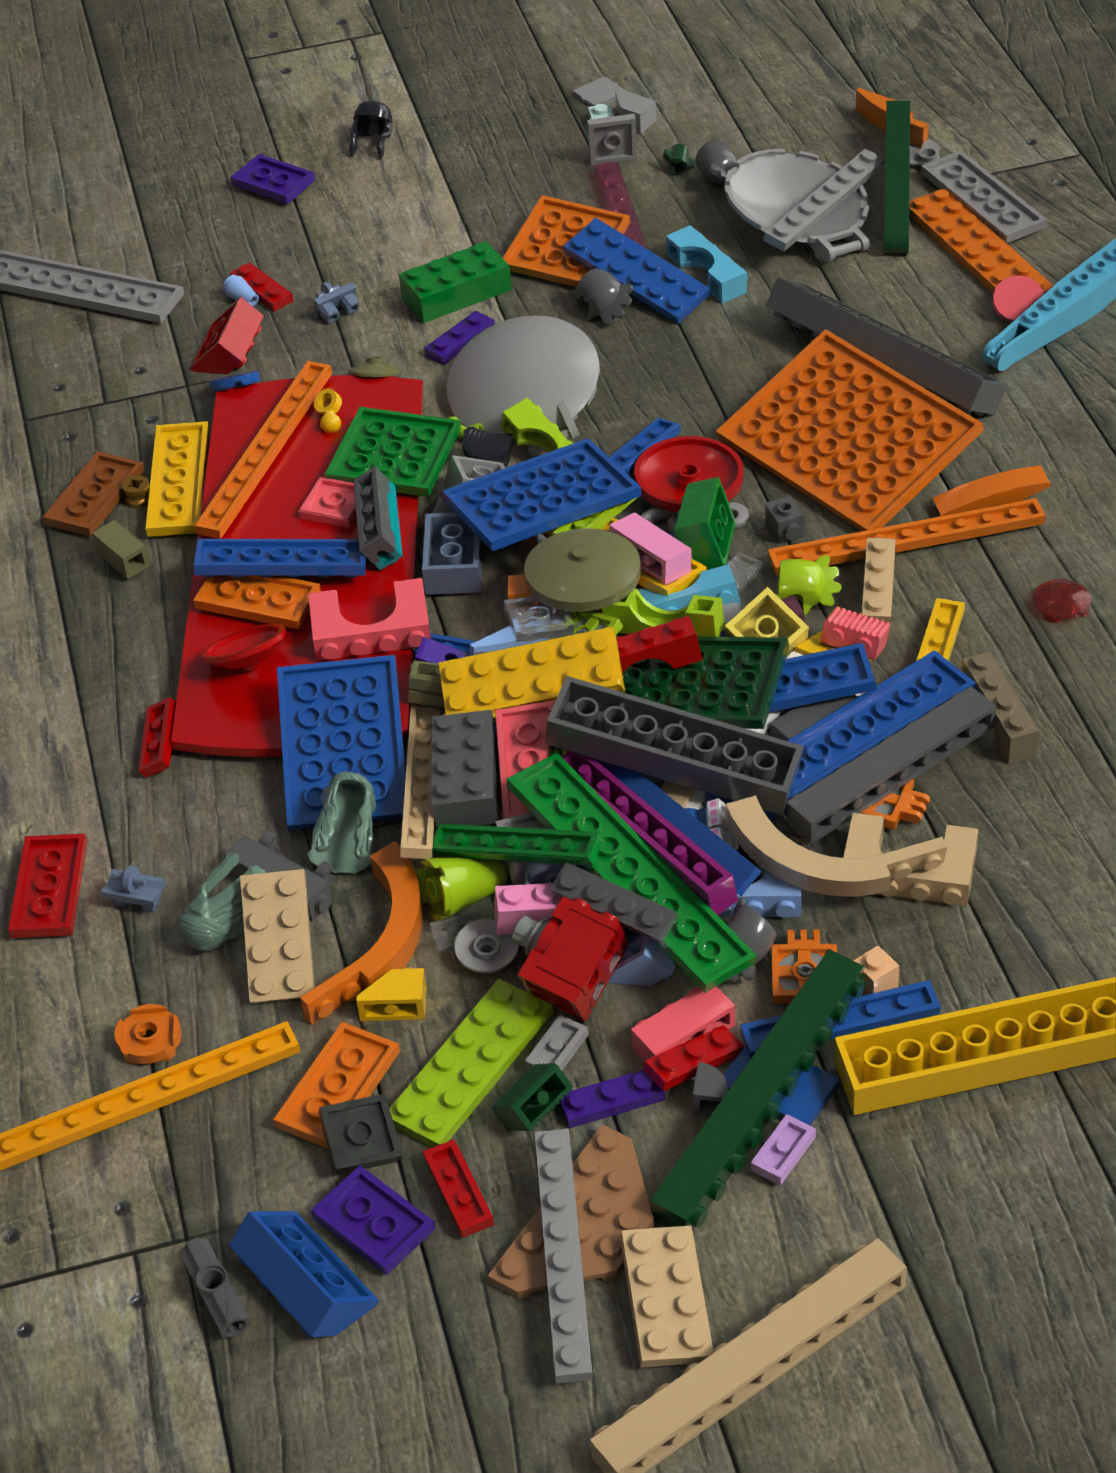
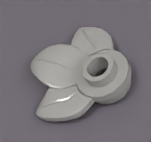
[910,139,940,166]

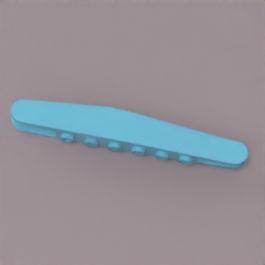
[982,238,1116,371]

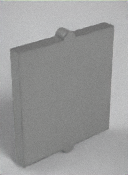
[573,76,626,107]

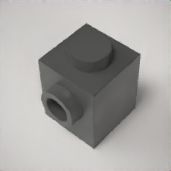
[765,496,804,544]

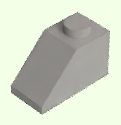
[615,88,657,134]

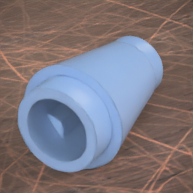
[223,275,259,307]

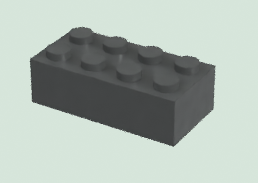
[431,710,499,828]

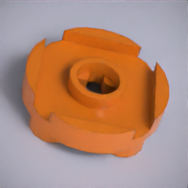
[114,1004,182,1064]

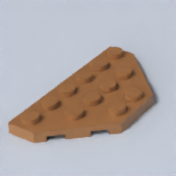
[488,1124,654,1299]

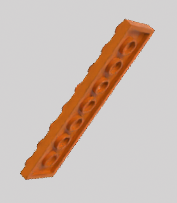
[909,189,1054,294]

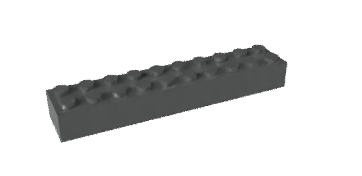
[766,277,1008,416]

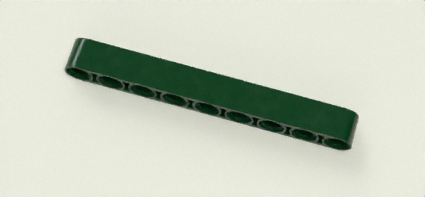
[884,101,910,254]

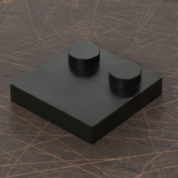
[318,1094,403,1175]

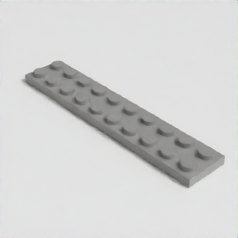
[0,250,184,323]

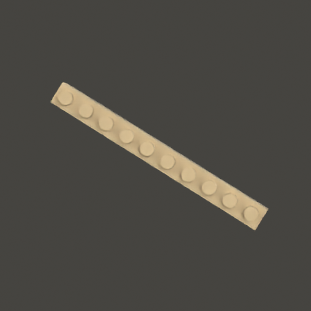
[590,1238,907,1473]

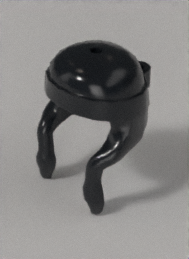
[349,101,393,159]

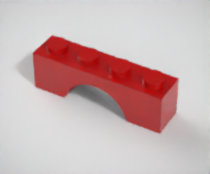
[616,616,703,673]

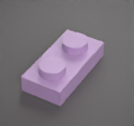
[751,1114,816,1186]

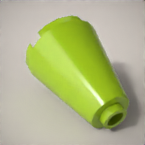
[417,858,509,921]

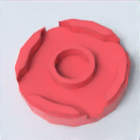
[992,275,1044,324]

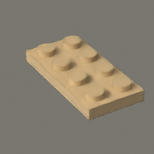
[240,869,315,1004]
[620,1226,713,1368]

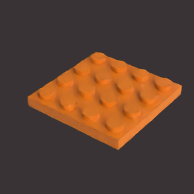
[503,195,631,287]

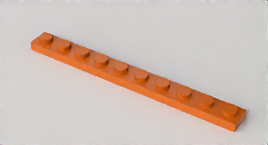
[194,361,332,539]
[768,498,1046,576]

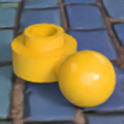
[314,388,342,433]

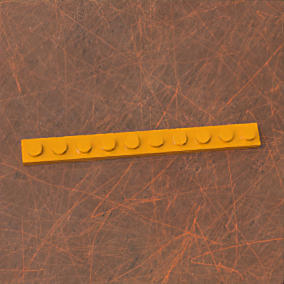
[0,1021,301,1171]

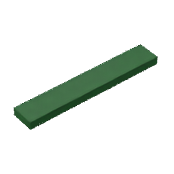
[432,823,603,866]

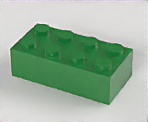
[399,241,512,323]

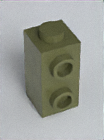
[92,520,150,579]

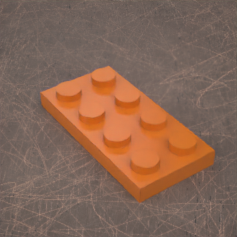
[193,575,321,630]
[273,1022,400,1149]

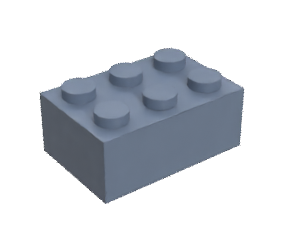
[422,512,483,595]

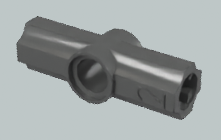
[179,1237,250,1338]

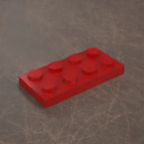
[8,833,88,938]

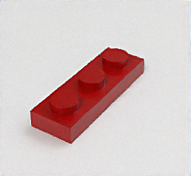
[230,262,294,312]
[138,697,176,778]
[643,1025,744,1091]
[423,1139,494,1238]

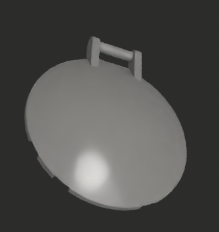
[725,149,870,262]
[447,315,600,458]

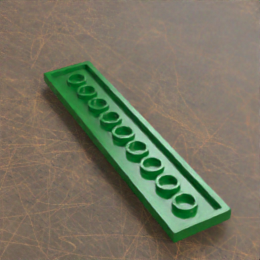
[506,753,757,993]

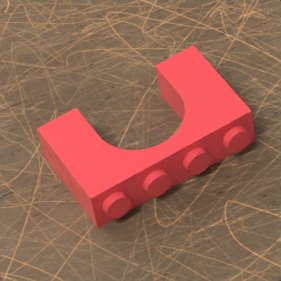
[308,578,431,661]

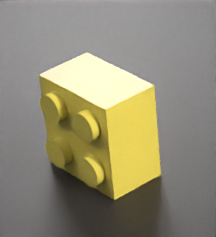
[725,587,809,656]

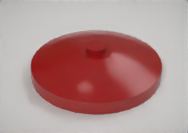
[634,436,744,512]

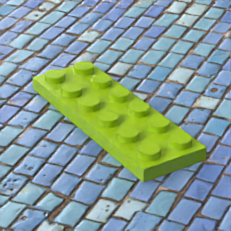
[389,979,553,1147]

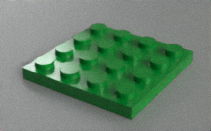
[325,407,461,497]

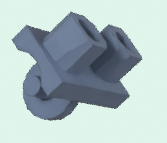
[313,282,359,324]
[101,865,166,913]

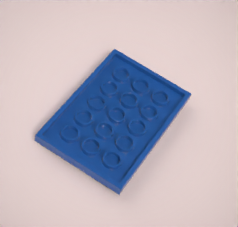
[442,438,641,551]
[277,655,406,831]

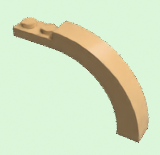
[725,795,947,897]

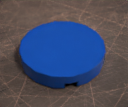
[208,371,260,391]

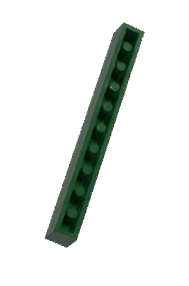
[650,949,866,1231]

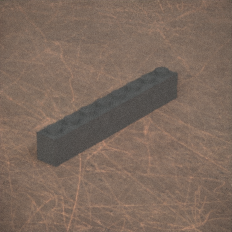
[787,686,996,844]

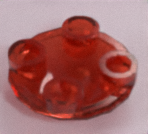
[1033,579,1091,623]

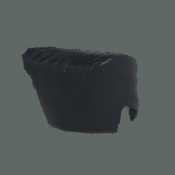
[462,426,513,468]

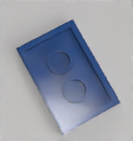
[724,1047,840,1126]

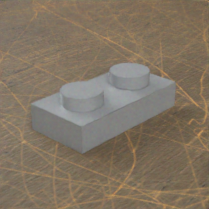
[525,1015,589,1070]

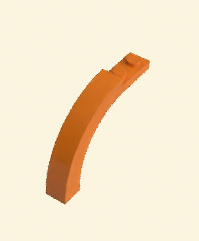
[300,841,423,1025]

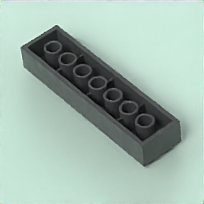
[545,676,804,815]

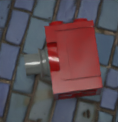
[512,896,629,1023]

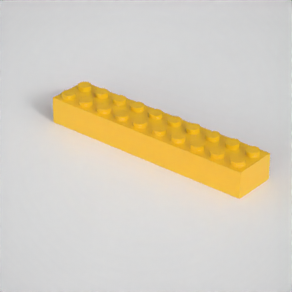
[834,977,1116,1115]

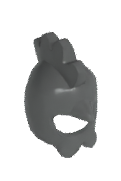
[696,140,738,186]
[570,268,633,325]
[727,897,777,982]

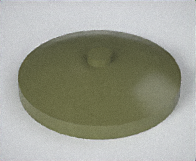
[524,528,641,612]

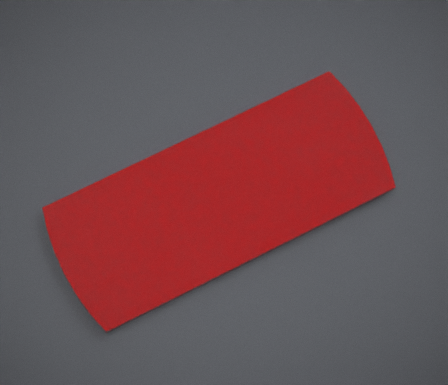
[171,375,424,757]

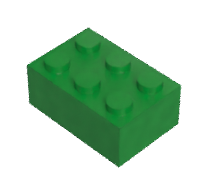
[673,477,736,570]

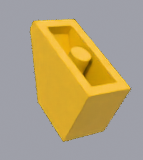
[356,968,427,1021]

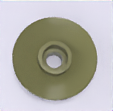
[349,356,400,377]

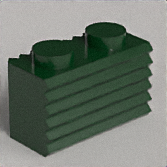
[492,1063,573,1131]

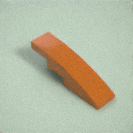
[856,88,929,148]
[932,465,1052,516]

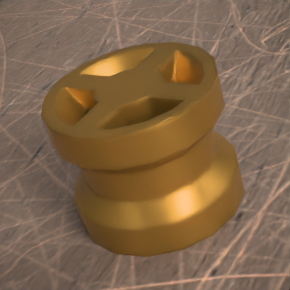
[122,475,149,509]

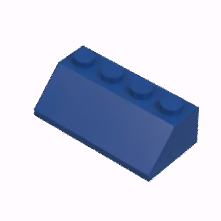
[229,1211,379,1338]

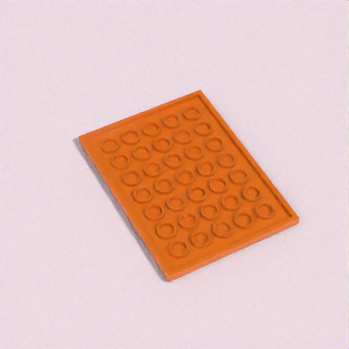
[716,329,984,531]

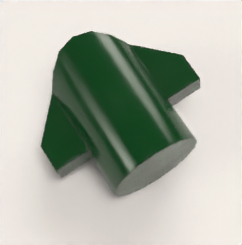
[663,144,696,175]

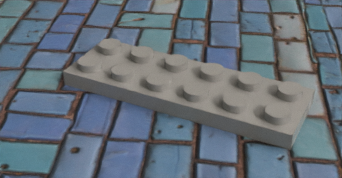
[921,150,1047,243]

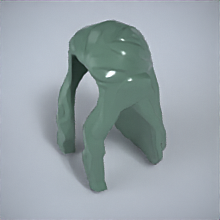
[307,771,376,874]
[177,852,267,951]

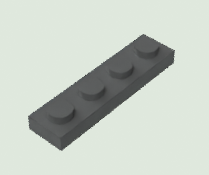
[550,862,678,944]

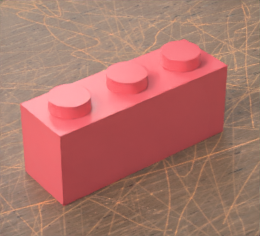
[631,986,736,1062]

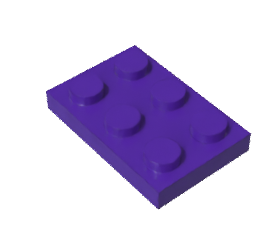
[230,154,315,204]
[311,1165,435,1276]

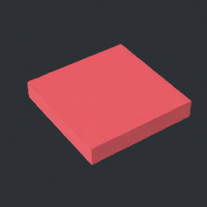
[298,477,357,528]

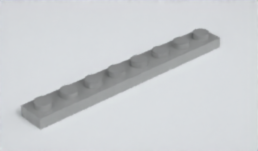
[763,149,885,252]
[535,1129,593,1384]

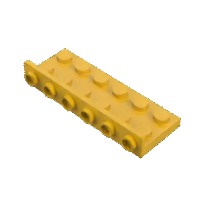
[438,627,625,723]

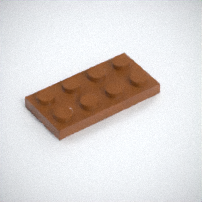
[43,451,144,537]

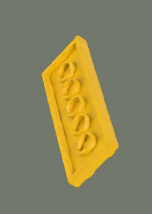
[146,421,210,537]

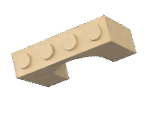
[843,813,978,906]

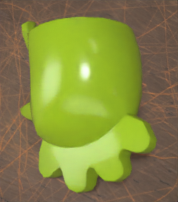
[776,555,842,616]

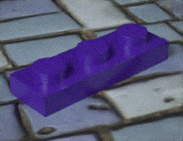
[424,310,495,365]
[559,1070,665,1129]

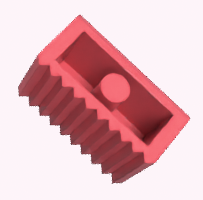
[820,606,890,661]

